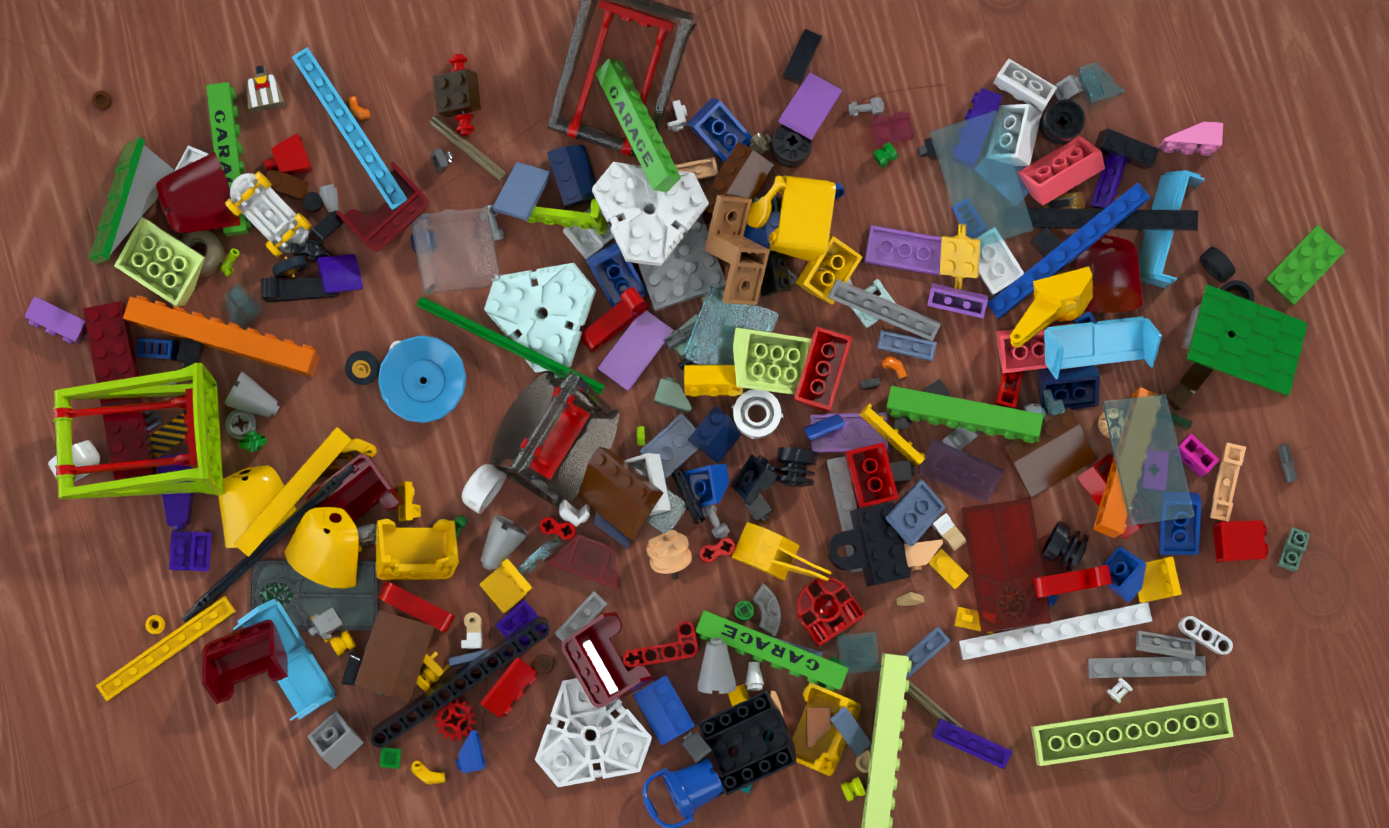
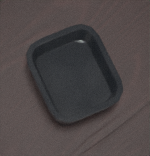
[310,210,343,241]
[341,651,363,686]

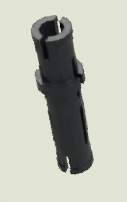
[672,469,706,524]

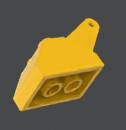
[1010,267,1093,347]
[731,522,832,581]

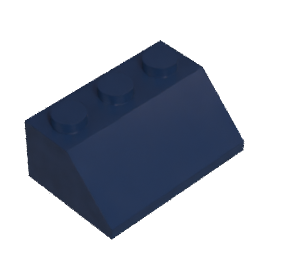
[547,145,596,210]
[1038,365,1100,412]

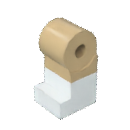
[931,513,967,552]
[461,612,482,649]

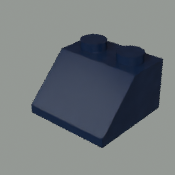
[688,406,741,464]

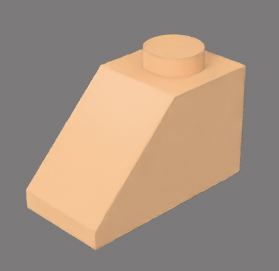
[903,540,943,571]

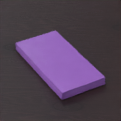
[778,72,842,140]
[864,225,942,276]
[597,310,674,391]
[810,412,888,453]

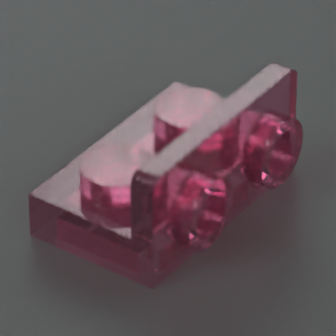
[871,111,914,146]

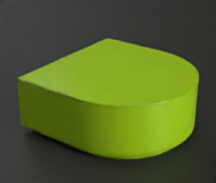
[637,426,645,446]

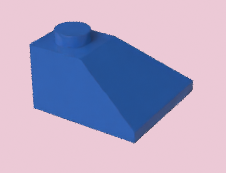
[684,464,729,508]
[1102,546,1147,603]
[456,730,487,774]

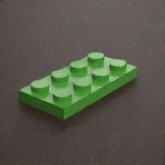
[1265,225,1345,306]

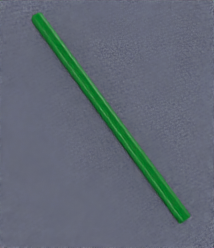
[417,297,605,395]

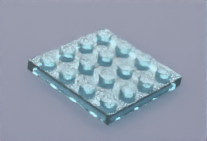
[683,286,780,365]

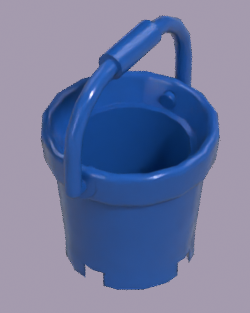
[642,758,724,828]

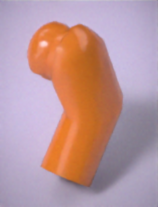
[347,96,370,120]
[882,356,907,380]

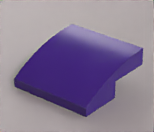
[317,254,363,294]
[169,531,212,571]
[495,599,551,655]

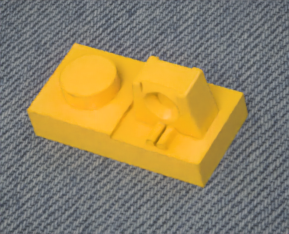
[398,482,421,522]
[954,607,996,634]

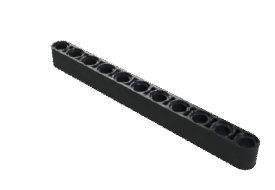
[371,616,550,748]

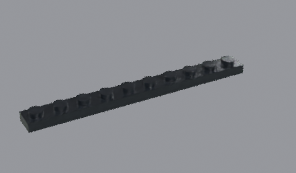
[1004,208,1199,231]

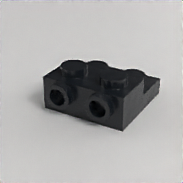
[731,454,778,503]

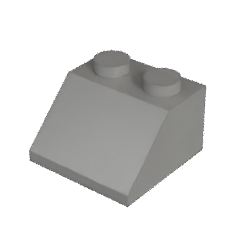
[307,710,364,769]

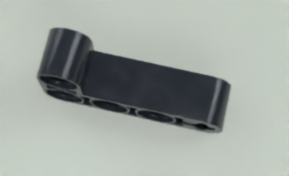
[261,277,339,302]

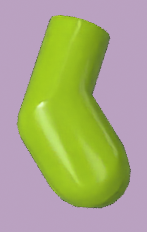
[220,248,240,277]

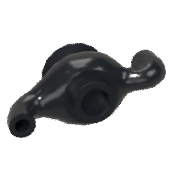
[291,240,333,262]

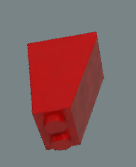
[1212,520,1269,563]

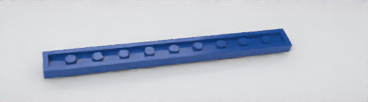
[987,183,1151,320]

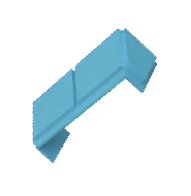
[1138,170,1205,288]
[1044,316,1162,379]
[233,599,336,721]

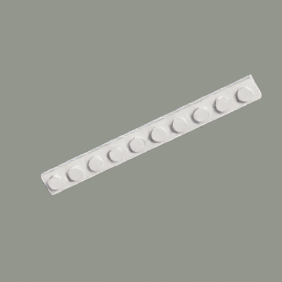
[959,602,1152,660]

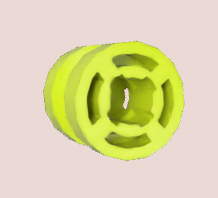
[840,777,866,802]

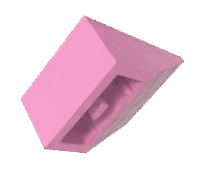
[1157,122,1223,156]

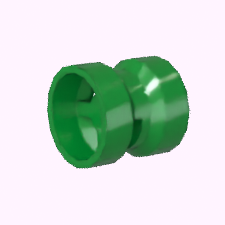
[872,142,898,168]
[734,601,754,621]

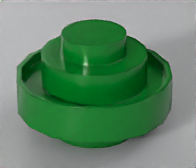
[238,430,268,452]

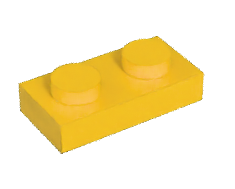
[928,548,969,590]

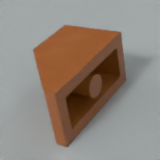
[806,707,834,748]

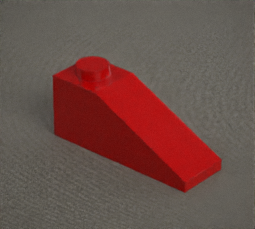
[994,371,1023,409]

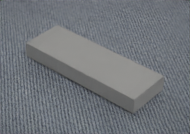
[554,591,608,641]
[1136,631,1195,659]

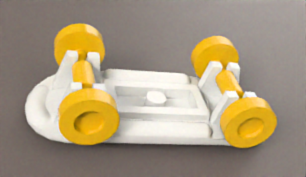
[225,171,312,258]

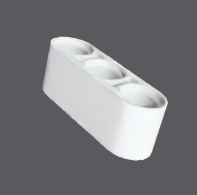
[1178,616,1233,655]

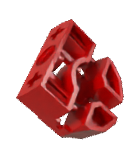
[796,577,866,647]

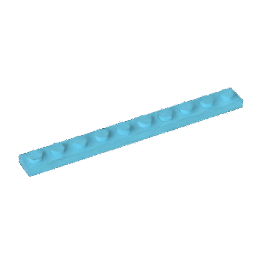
[292,47,407,212]

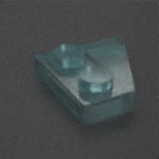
[1077,62,1125,104]
[224,282,264,329]
[517,536,561,575]

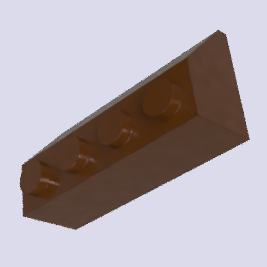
[704,142,775,220]

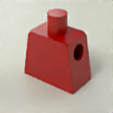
[264,133,313,175]

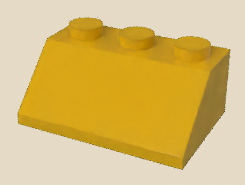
[795,236,862,305]
[684,365,743,396]

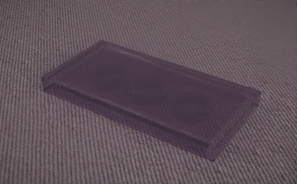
[917,438,1004,504]

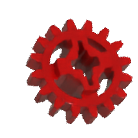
[434,699,477,741]

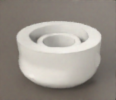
[731,389,784,439]
[48,440,100,482]
[462,464,507,514]

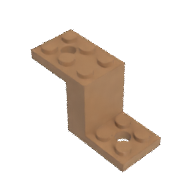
[705,195,770,305]

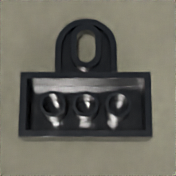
[827,502,910,587]

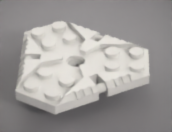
[592,162,709,266]
[535,678,652,787]

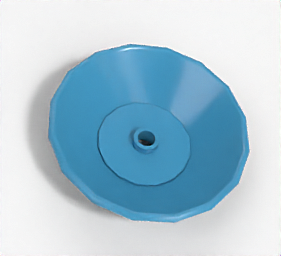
[378,335,466,423]

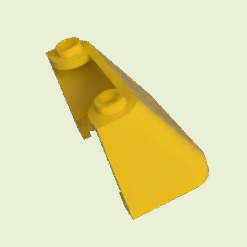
[768,175,836,262]
[376,519,459,580]
[792,682,861,776]

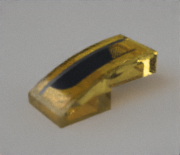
[1041,192,1083,209]

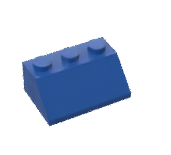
[633,675,695,745]

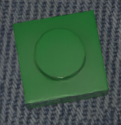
[380,747,402,769]

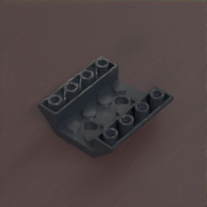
[698,691,797,795]

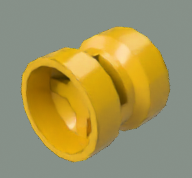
[330,630,356,656]
[416,665,440,692]

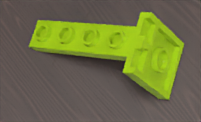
[527,175,609,234]

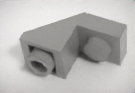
[942,427,982,455]

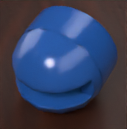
[835,182,845,199]

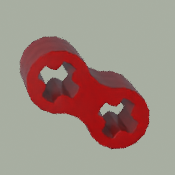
[540,517,577,540]
[700,538,735,563]

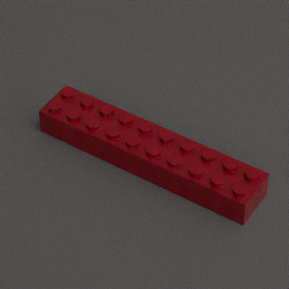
[83,301,157,498]

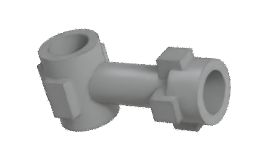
[848,98,885,117]
[481,205,504,241]
[702,505,730,540]

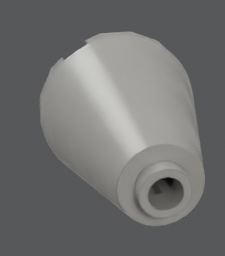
[224,371,280,418]
[480,515,528,571]
[697,638,736,694]

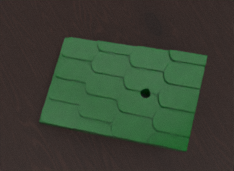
[89,136,175,264]
[1182,285,1308,397]

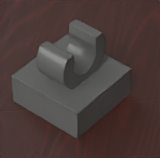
[430,148,454,173]

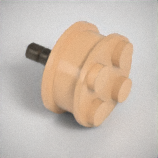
[646,530,692,580]

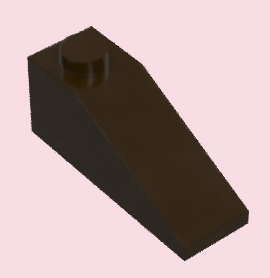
[1163,362,1214,411]

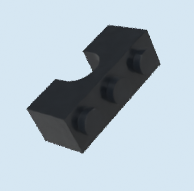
[1095,128,1159,169]

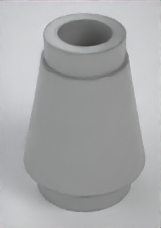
[319,184,339,213]

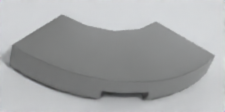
[752,583,781,636]

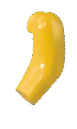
[342,438,377,457]
[411,761,446,785]

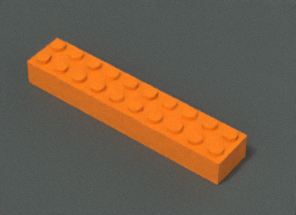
[123,295,320,378]

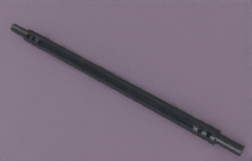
[182,464,355,623]

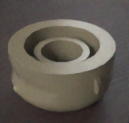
[178,230,225,277]

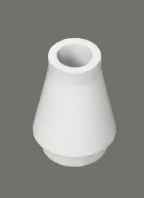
[745,662,764,691]

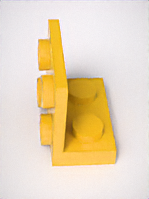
[1137,556,1182,603]
[480,558,533,613]

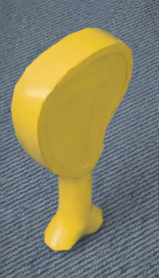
[747,175,787,229]

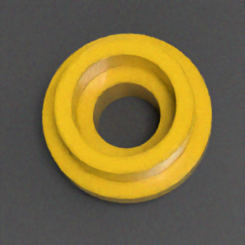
[145,615,165,634]

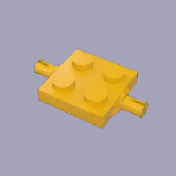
[940,224,981,289]

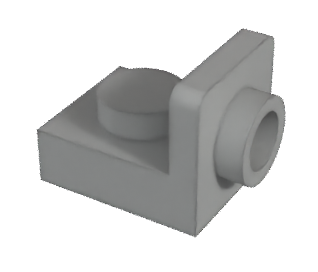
[1054,75,1083,100]

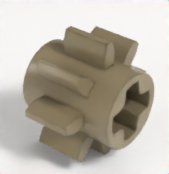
[749,132,772,156]

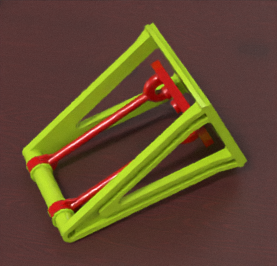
[53,363,224,499]

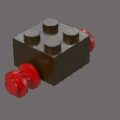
[433,54,481,136]

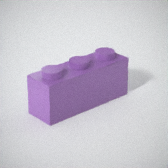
[927,283,988,319]
[24,296,87,345]

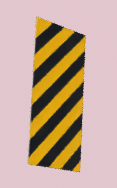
[150,413,187,458]

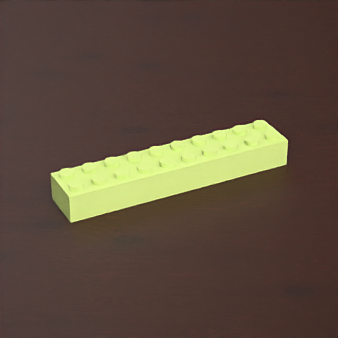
[861,653,912,828]
[1031,698,1234,766]

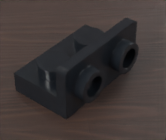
[761,254,791,297]

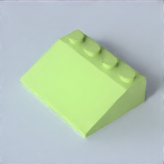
[114,217,205,307]
[733,328,812,395]

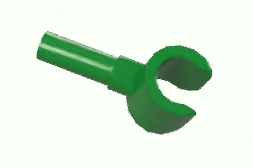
[454,515,467,540]

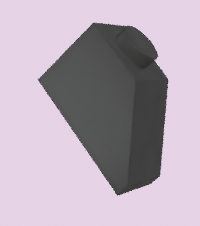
[682,731,712,763]

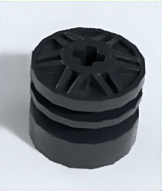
[1039,99,1085,145]
[772,125,812,168]
[775,447,818,487]
[1041,521,1089,572]

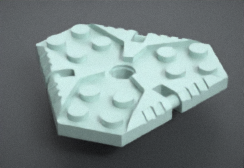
[484,263,596,373]

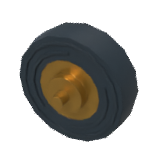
[272,256,307,279]
[345,351,380,385]

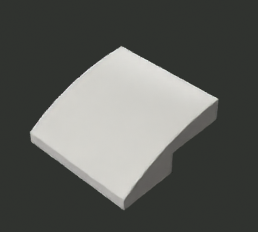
[563,208,614,259]

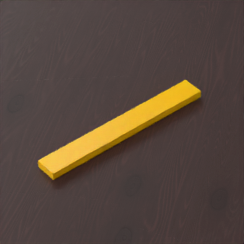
[234,427,352,557]
[96,596,236,702]

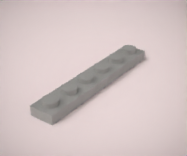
[828,279,941,341]
[826,456,863,573]
[1088,656,1206,678]

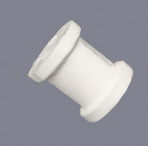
[1107,678,1133,704]

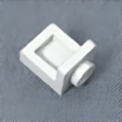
[667,100,688,132]
[559,500,590,527]

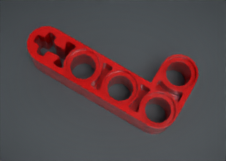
[580,287,649,352]
[1033,565,1112,598]
[377,580,455,633]
[623,621,698,668]

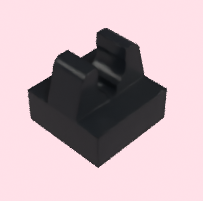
[917,137,940,160]

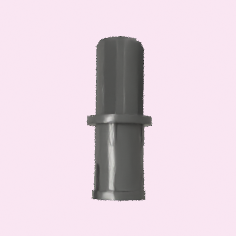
[663,322,701,350]
[1278,444,1298,483]

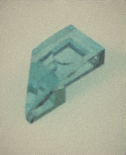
[1043,389,1065,417]

